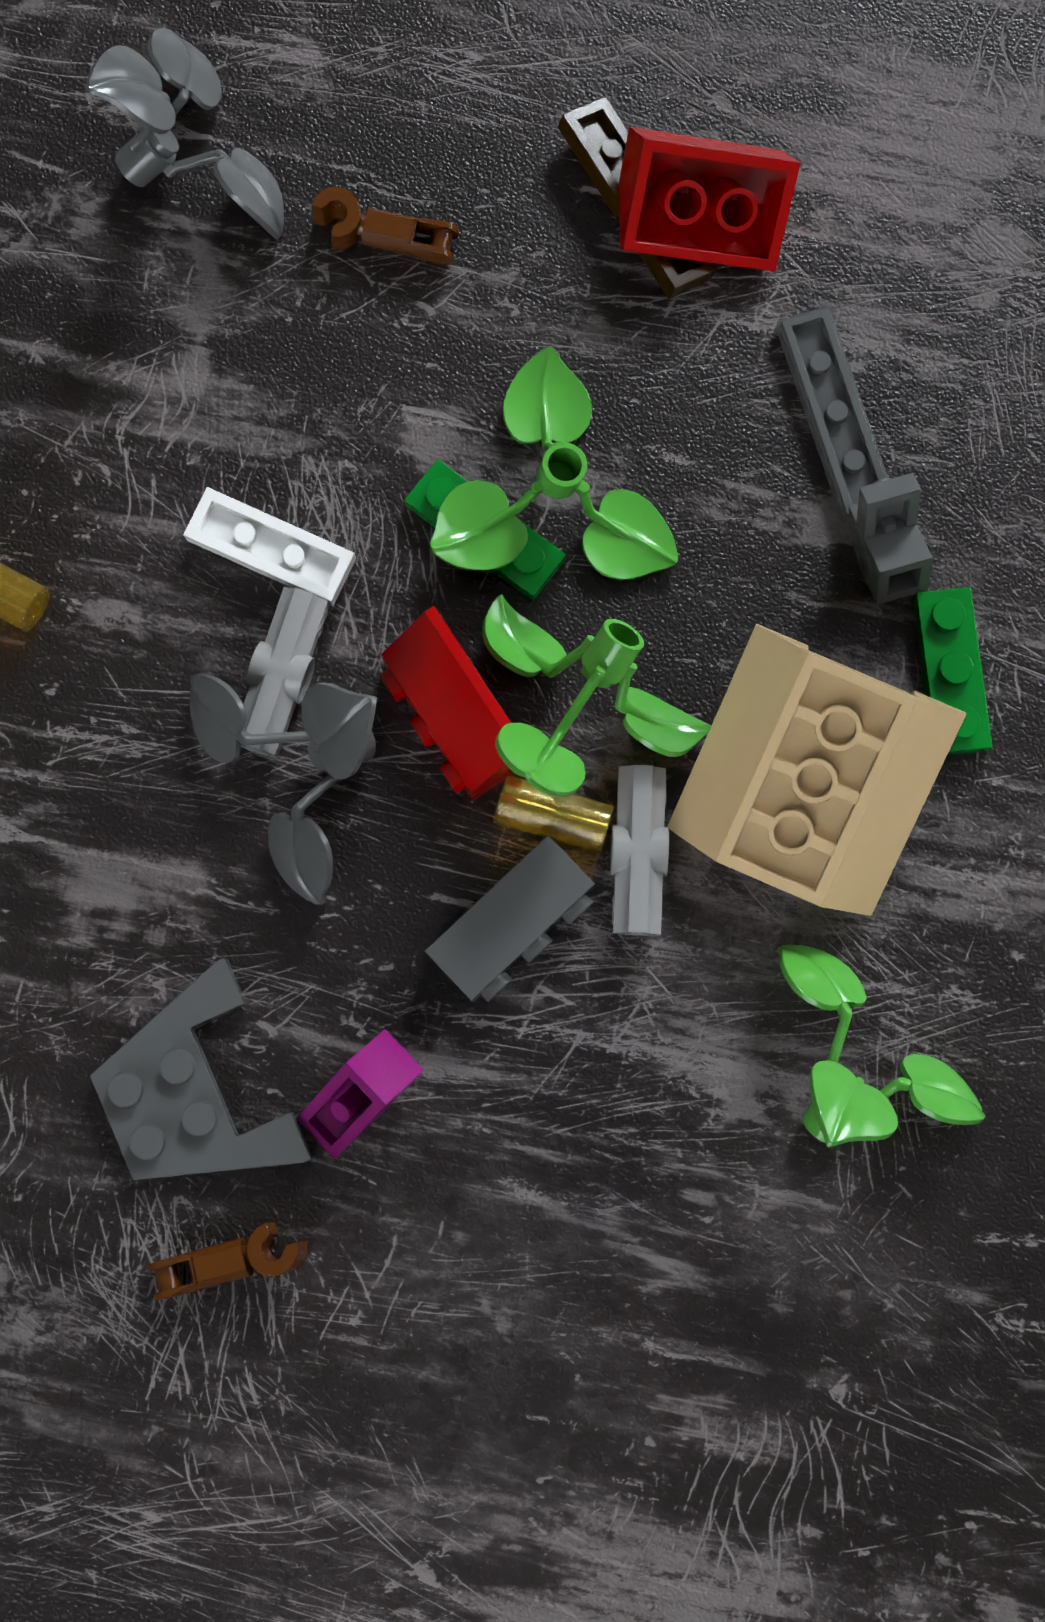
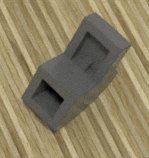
[849,473,933,605]

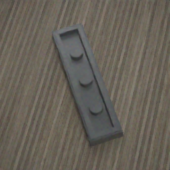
[776,306,888,524]

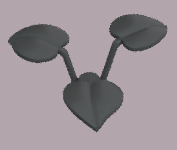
[85,28,284,241]
[189,673,377,905]

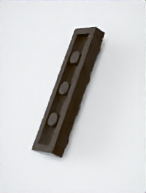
[558,97,718,299]

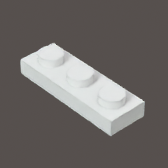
[183,487,356,606]

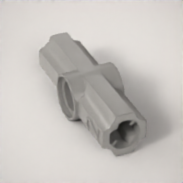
[240,587,330,758]
[610,765,669,936]

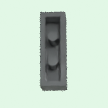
[425,835,595,1002]

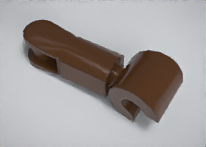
[311,186,460,265]
[147,1222,308,1301]

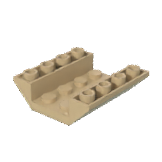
[667,623,966,916]

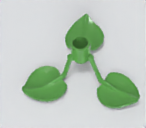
[430,347,678,580]
[482,594,711,797]
[776,945,985,1147]

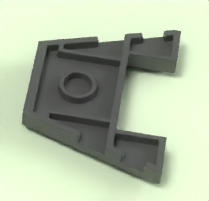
[90,958,313,1180]

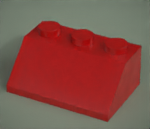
[619,126,801,272]
[379,606,515,801]

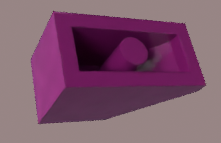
[296,1029,424,1159]

